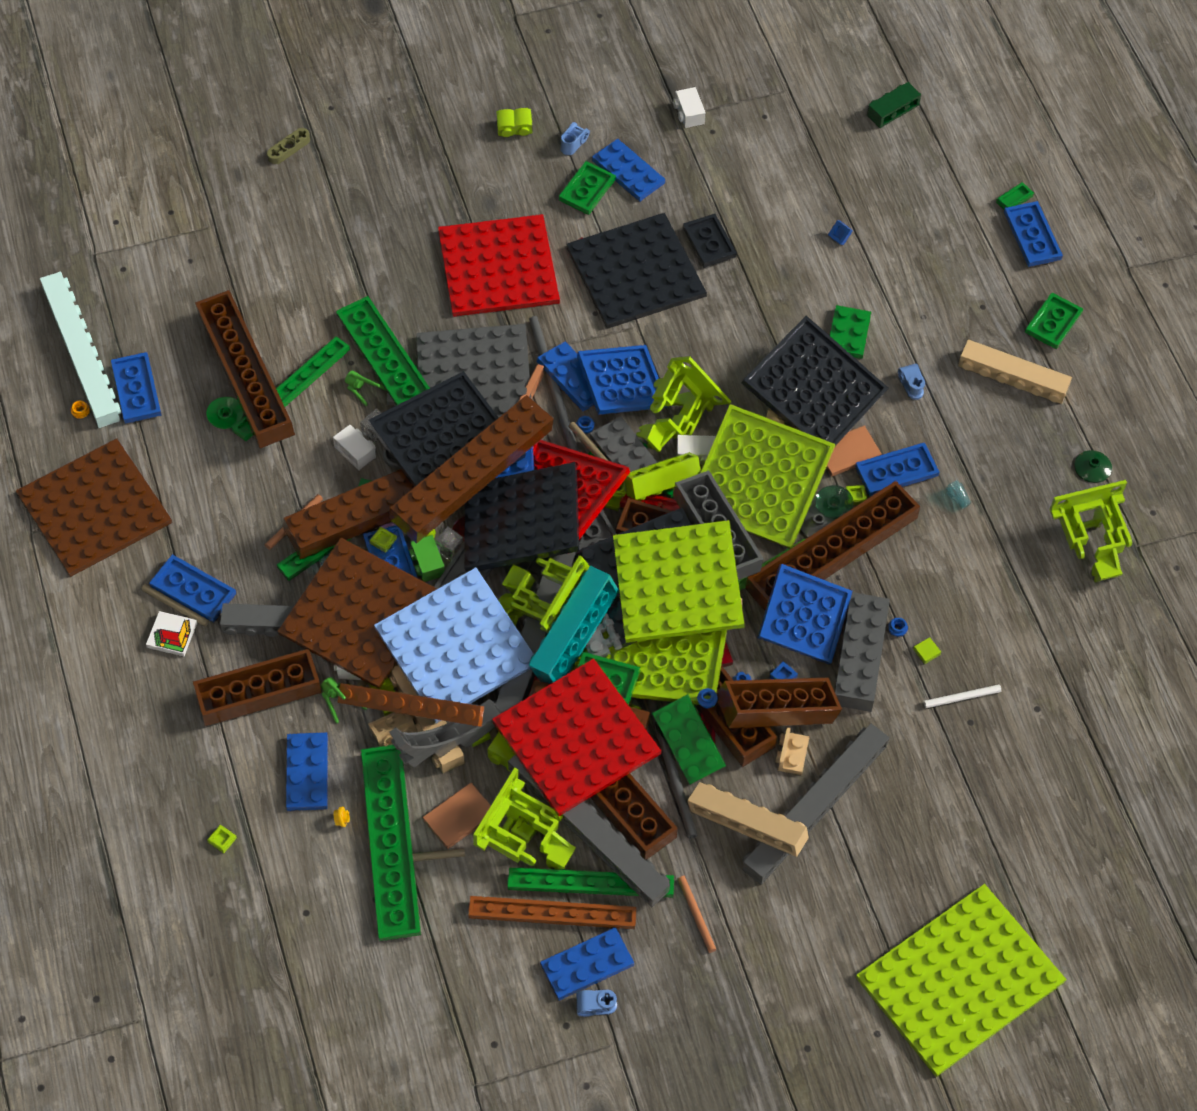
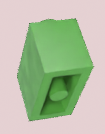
[409,535,445,582]

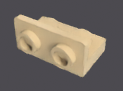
[368,712,417,747]
[776,727,809,776]

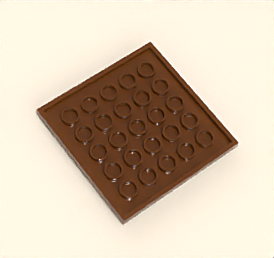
[16,438,172,577]
[278,538,437,689]

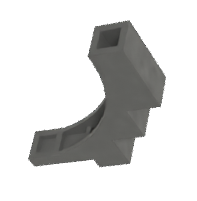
[389,699,501,767]

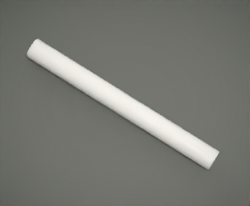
[924,685,1001,708]

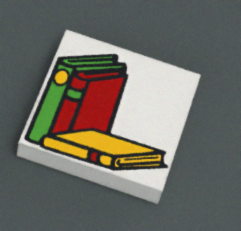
[146,611,197,656]

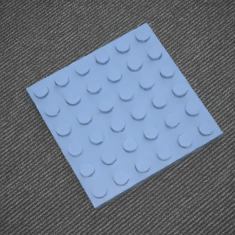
[374,568,533,723]

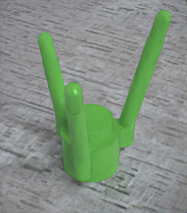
[345,370,386,406]
[320,677,367,723]

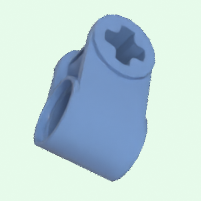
[561,122,590,155]
[898,363,925,400]
[576,990,617,1017]

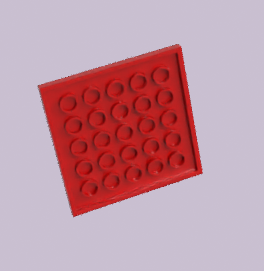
[438,214,560,317]
[533,440,630,554]
[492,658,661,816]

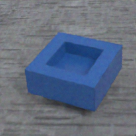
[828,220,853,245]
[770,661,798,679]

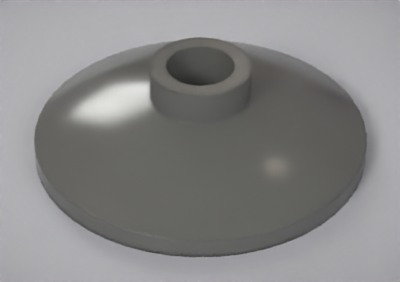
[800,507,836,538]

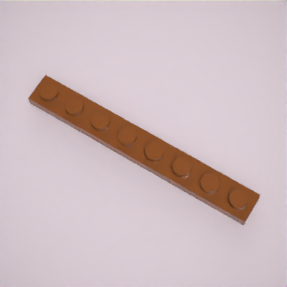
[337,683,484,727]
[469,896,636,929]

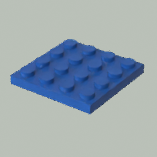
[577,345,667,415]
[757,564,853,664]

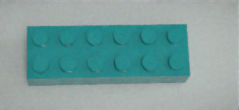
[529,566,619,684]

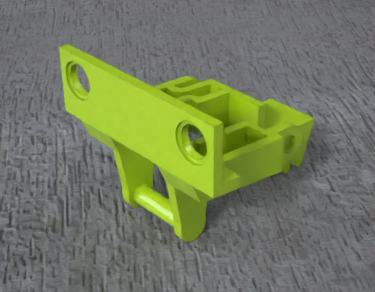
[636,356,731,452]
[1049,480,1132,583]
[502,556,590,633]
[473,768,576,870]

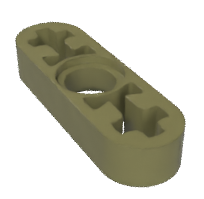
[267,128,310,164]

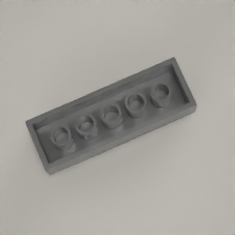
[673,470,764,580]
[834,592,890,712]

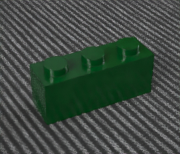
[867,82,921,128]

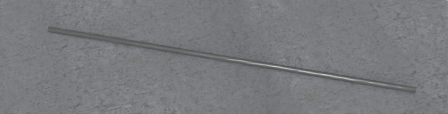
[529,316,698,839]

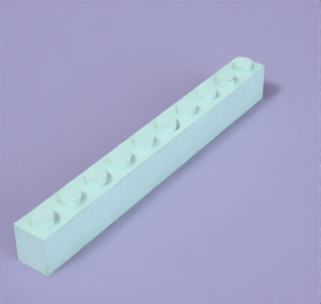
[40,272,121,428]

